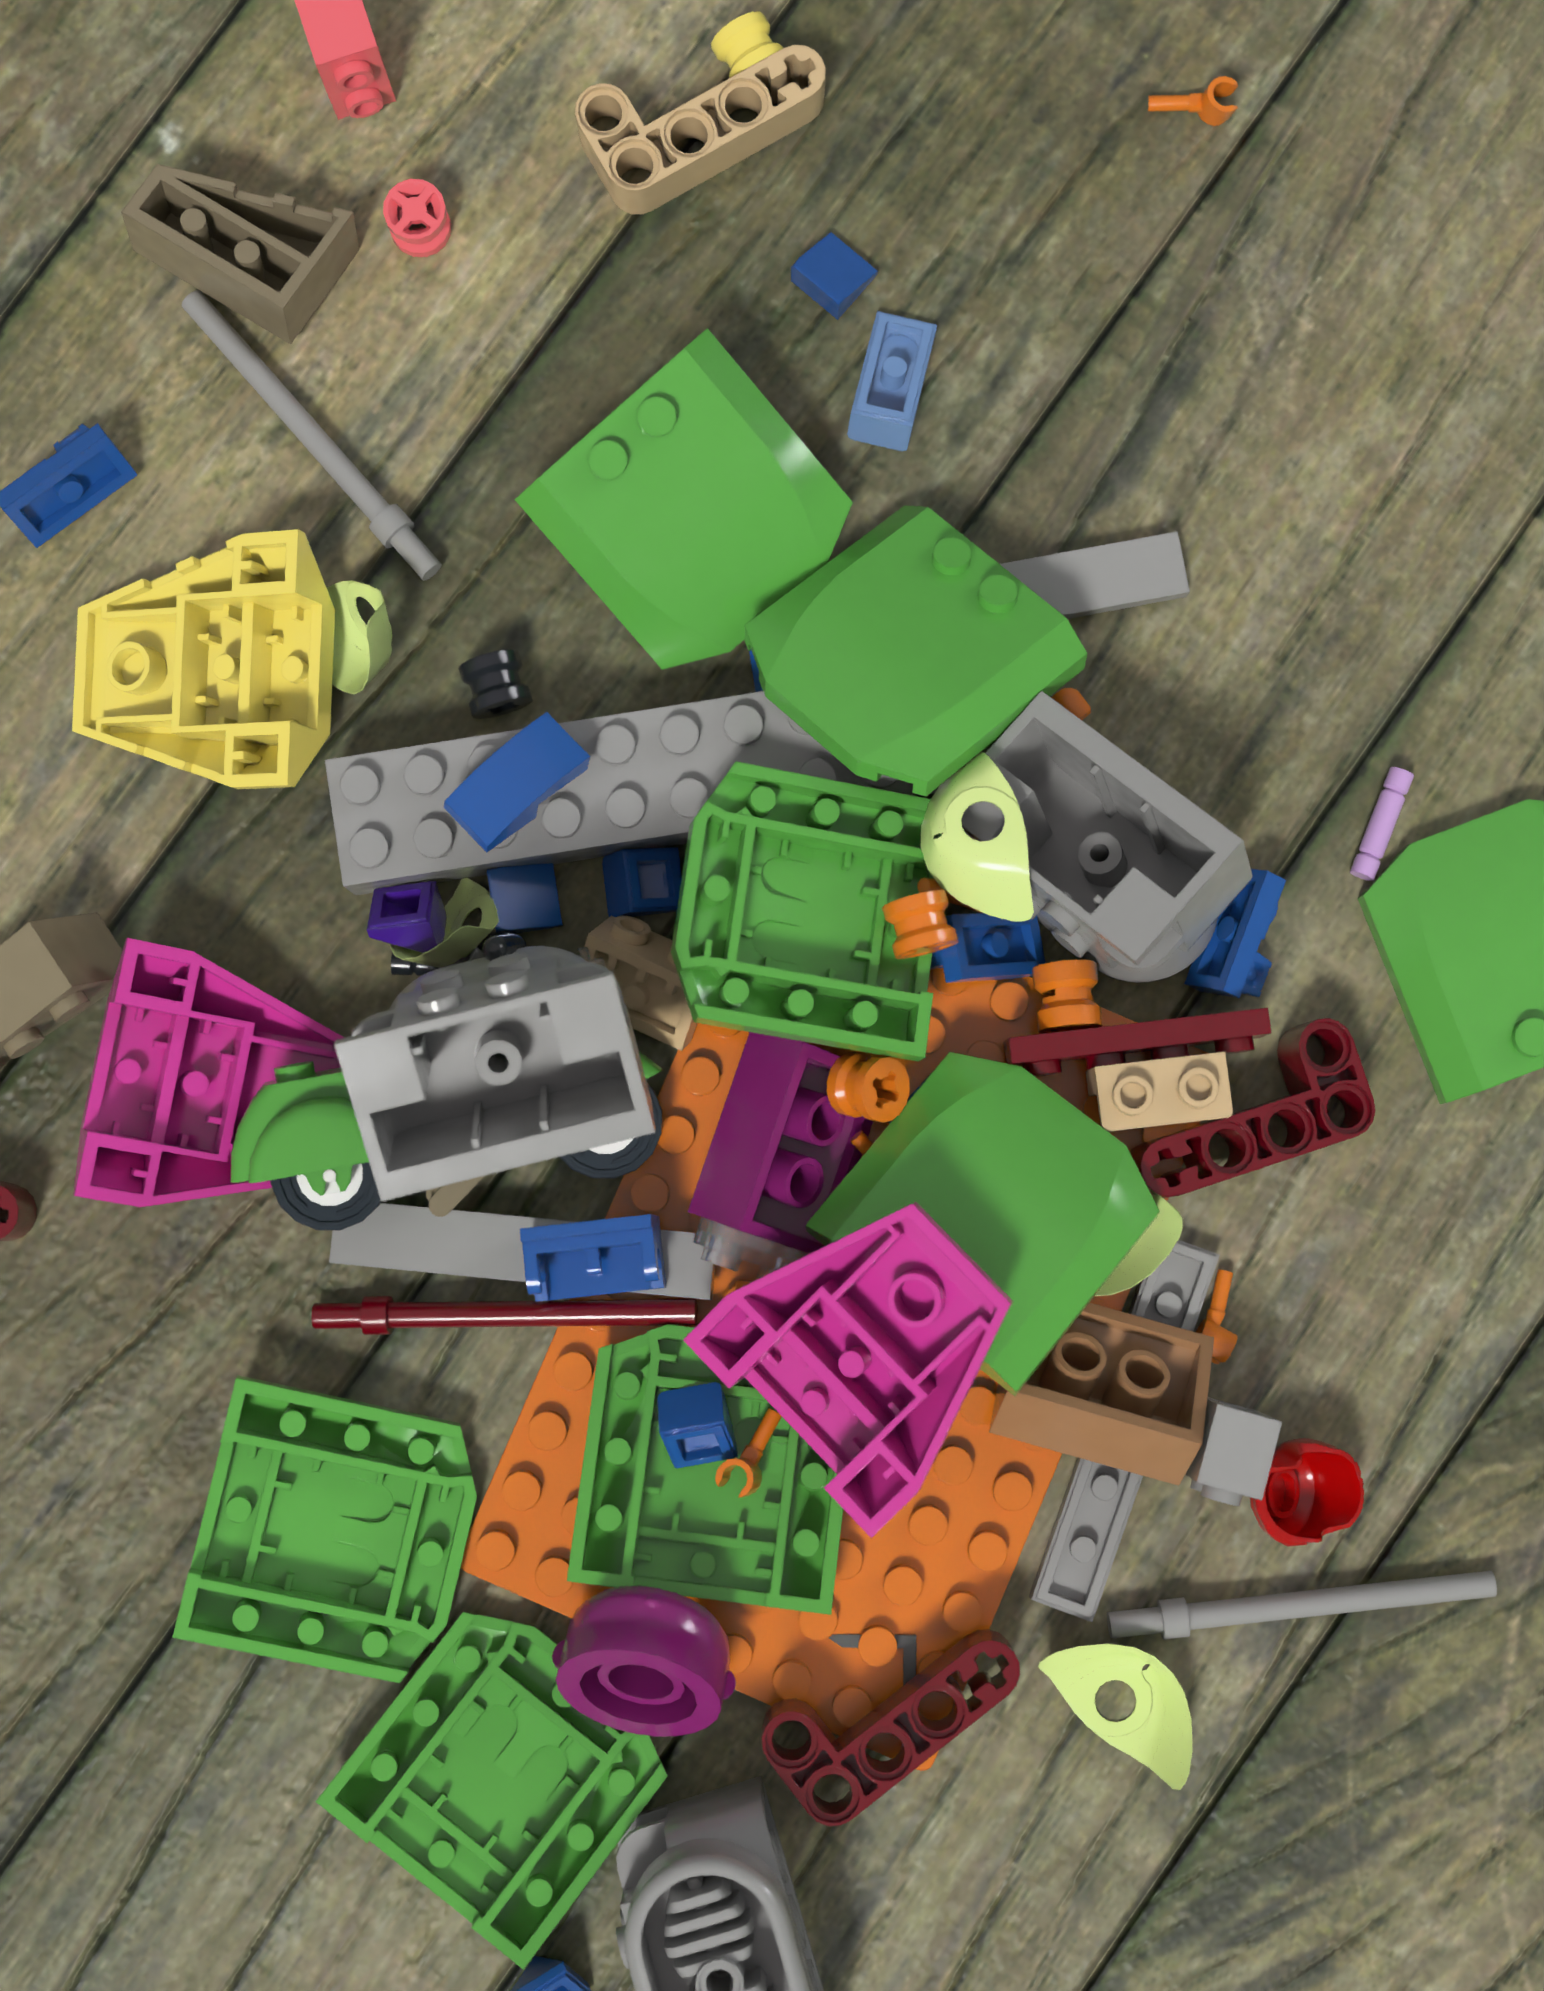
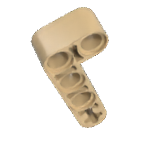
[575,45,826,215]

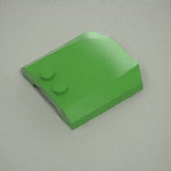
[514,328,853,670]
[745,505,1087,796]
[671,761,942,1062]
[1357,799,1544,1104]
[805,1052,1159,1396]
[567,1324,843,1615]
[172,1375,477,1683]
[316,1611,667,1970]

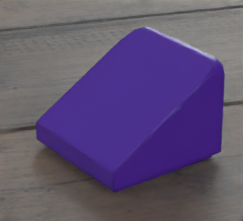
[367,881,447,953]

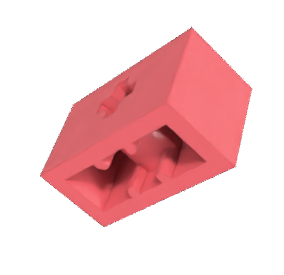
[295,0,396,120]

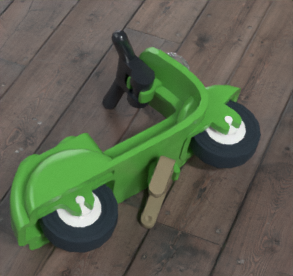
[231,932,663,1230]

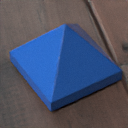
[511,1956,592,1991]

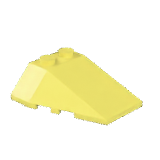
[72,529,335,789]

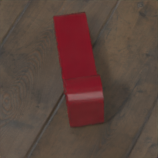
[1130,1018,1376,1198]
[762,1629,1020,1826]

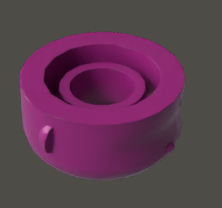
[552,1586,736,1737]

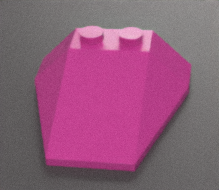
[73,938,345,1207]
[683,1202,1013,1538]

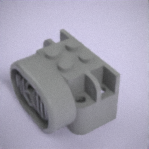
[962,691,1253,982]
[334,946,655,1202]
[616,1776,824,1991]

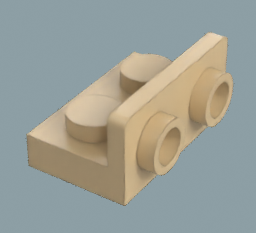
[581,916,697,1051]
[1085,1052,1233,1132]

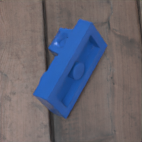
[0,423,138,548]
[1184,869,1286,998]
[930,913,1046,983]

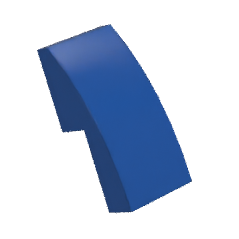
[444,712,590,853]

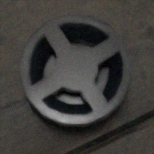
[458,649,533,719]

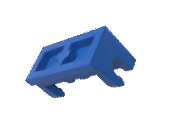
[520,1214,666,1302]

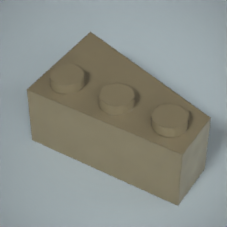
[121,164,359,344]
[0,912,123,1067]

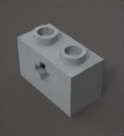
[1185,1397,1282,1507]

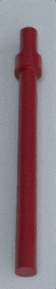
[311,1296,698,1335]

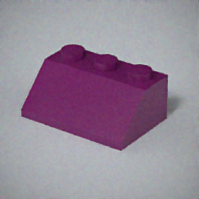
[688,1032,873,1254]

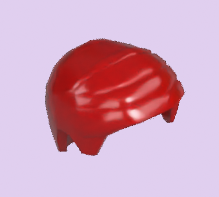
[1250,1438,1364,1547]

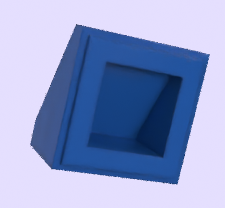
[791,232,878,320]
[602,848,682,917]
[487,863,563,934]
[657,1382,738,1468]

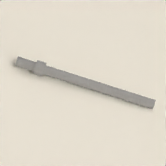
[182,290,442,581]
[1107,1571,1497,1640]

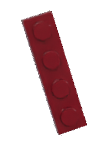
[1003,1007,1272,1077]

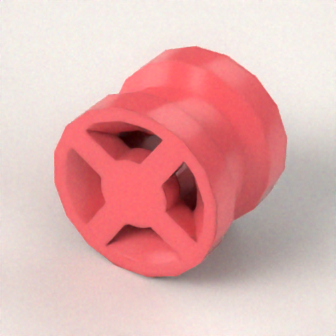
[383,179,452,258]

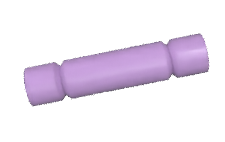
[1350,767,1414,881]

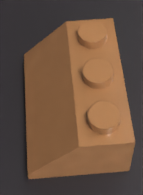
[989,1303,1214,1486]

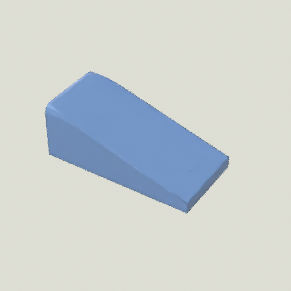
[847,311,937,451]

